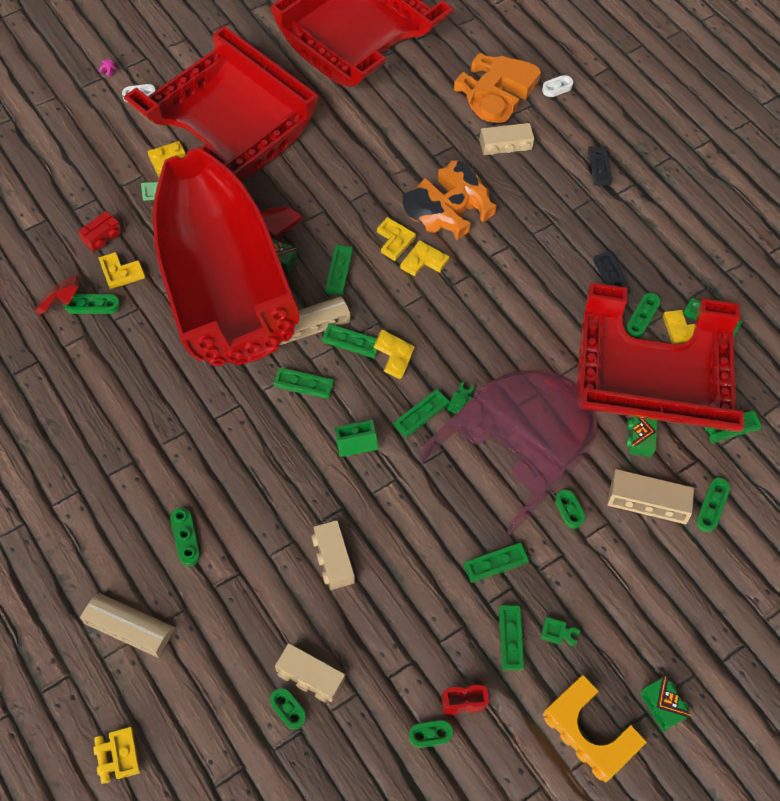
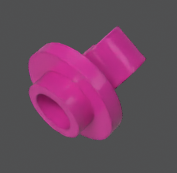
[99,59,117,77]

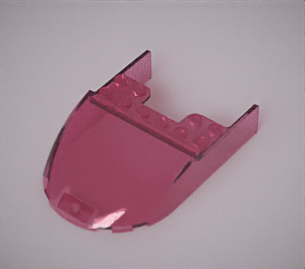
[420,370,597,536]

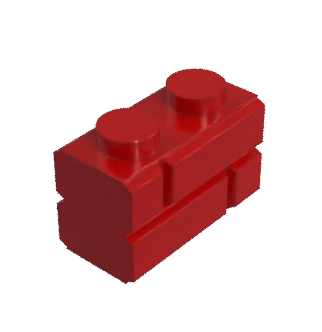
[78,211,122,252]

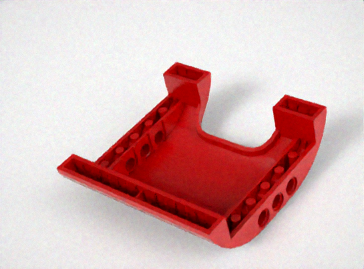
[270,0,454,86]
[123,26,318,180]
[577,283,744,432]

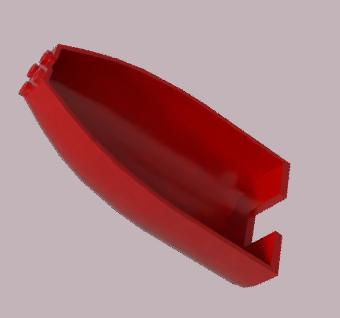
[153,147,299,366]

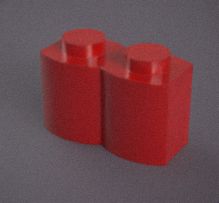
[441,685,489,715]

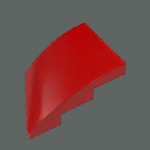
[260,206,302,240]
[33,275,80,315]

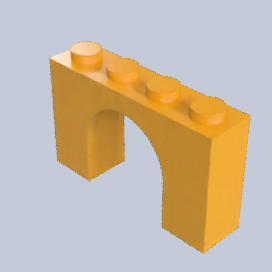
[543,675,647,783]

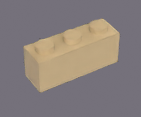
[479,123,534,155]
[311,521,354,590]
[275,643,345,703]

